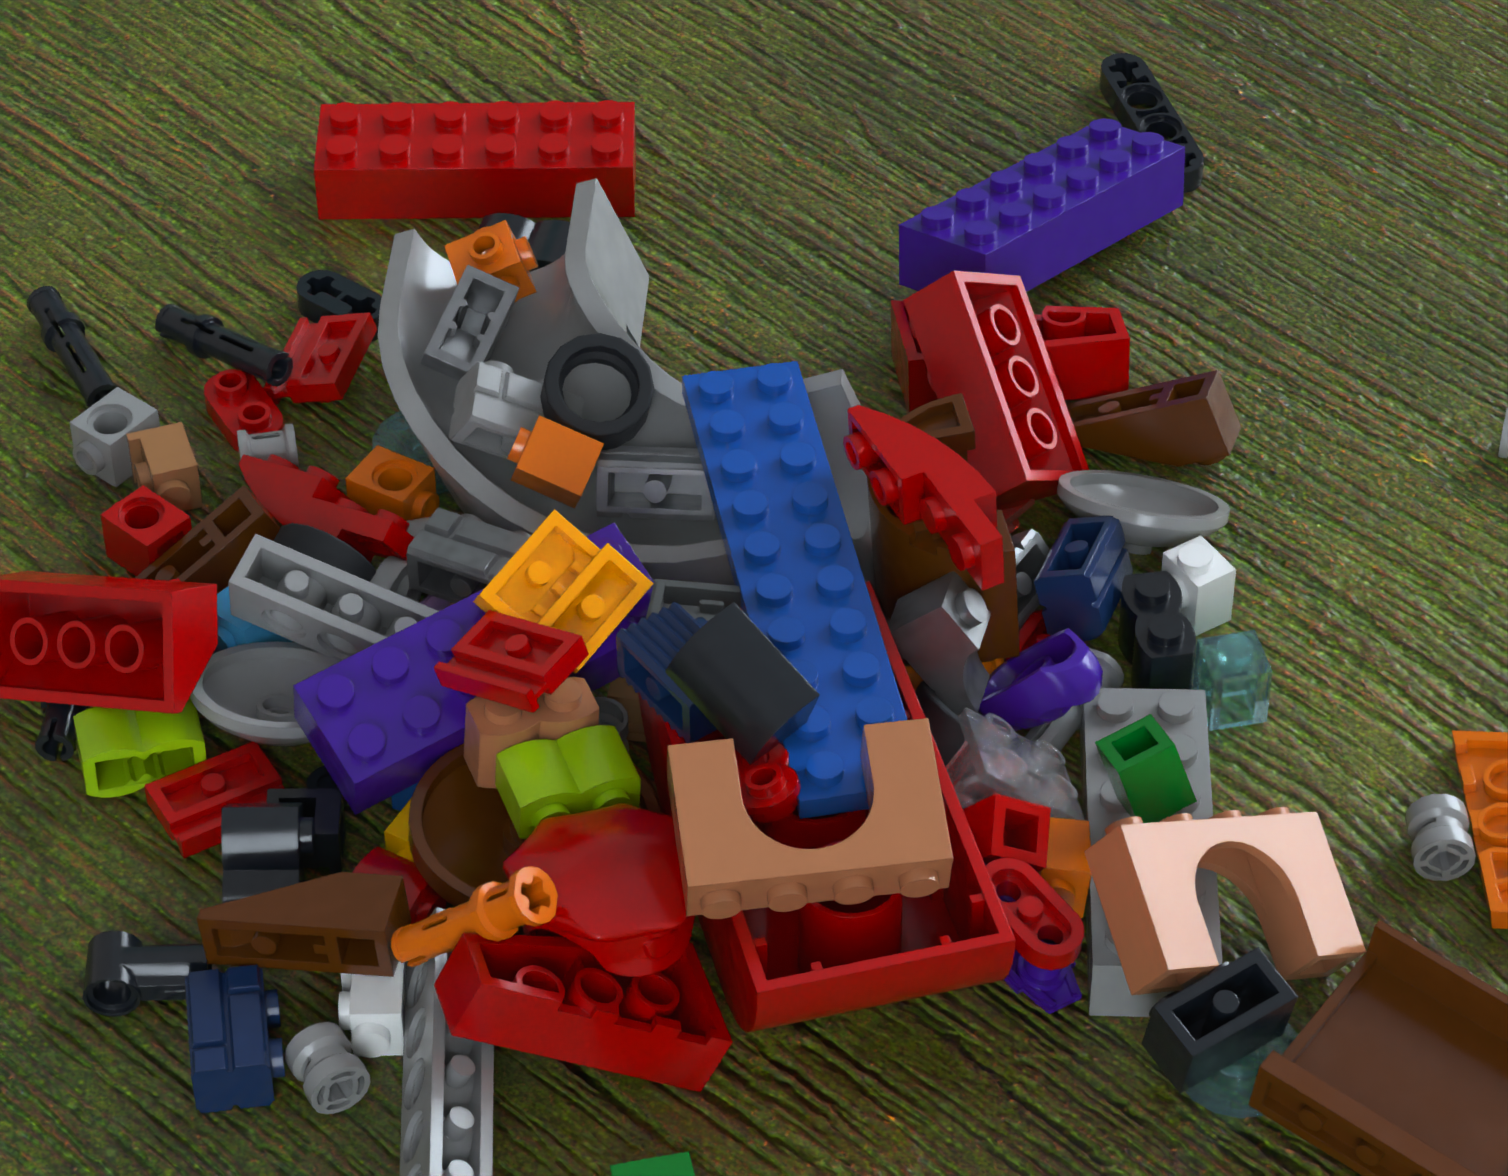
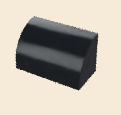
[665,602,820,765]

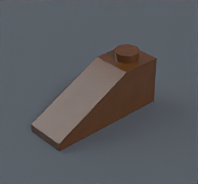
[1066,370,1241,467]
[135,485,282,594]
[197,872,412,977]

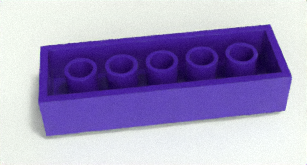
[899,118,1185,292]
[293,523,654,815]

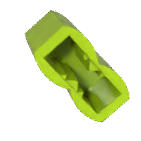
[73,697,207,798]
[495,725,641,839]

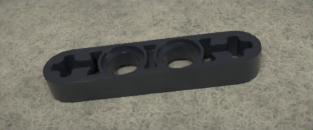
[1100,53,1204,193]

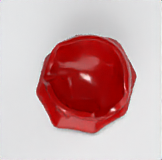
[503,803,695,977]

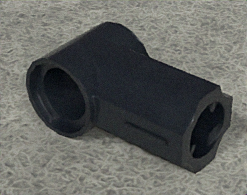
[82,930,212,1017]

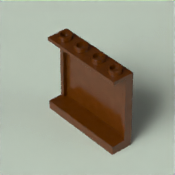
[1248,920,1508,1176]

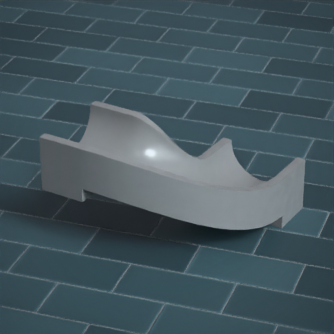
[378,178,882,609]

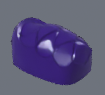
[978,628,1103,731]

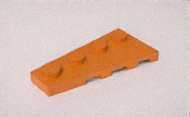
[1452,730,1508,929]

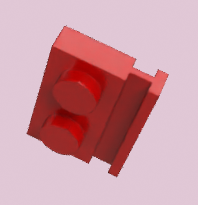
[263,312,378,404]
[433,610,589,713]
[144,742,285,858]

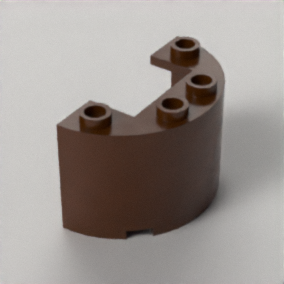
[867,393,1020,662]

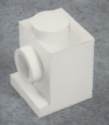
[1161,535,1236,636]
[338,961,406,1058]

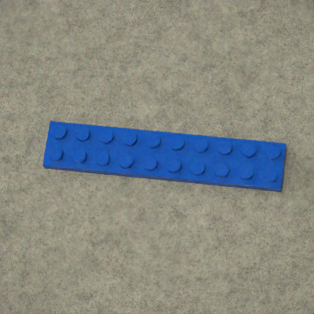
[682,361,907,819]

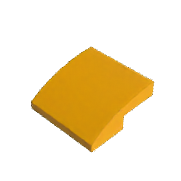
[473,509,654,674]

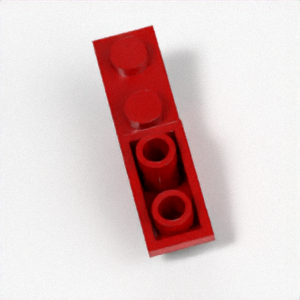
[843,405,1004,591]
[239,454,414,563]

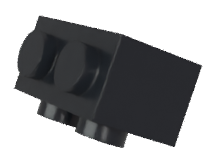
[1141,947,1298,1094]

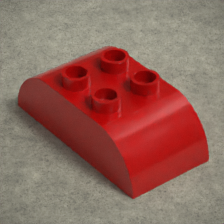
[638,581,1016,1033]

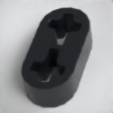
[296,270,382,341]

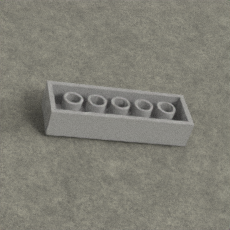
[1080,688,1222,1017]

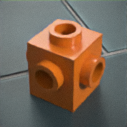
[444,220,538,303]

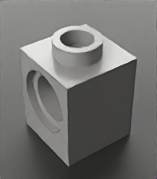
[69,387,160,487]

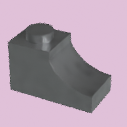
[421,265,519,381]
[888,571,991,719]

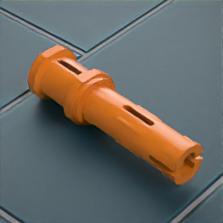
[391,866,558,967]

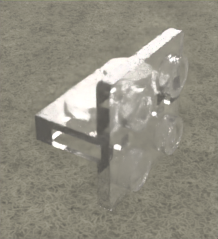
[946,707,1085,820]

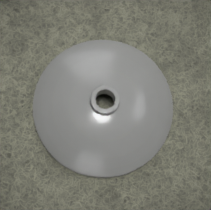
[1057,470,1230,555]
[190,642,340,746]

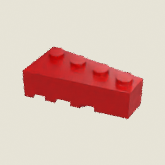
[891,300,1130,413]
[434,933,733,1092]

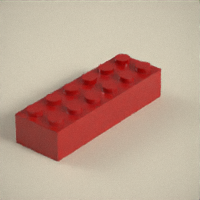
[314,100,636,219]

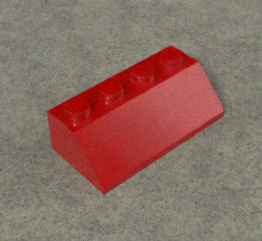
[903,271,1089,508]
[0,571,218,714]

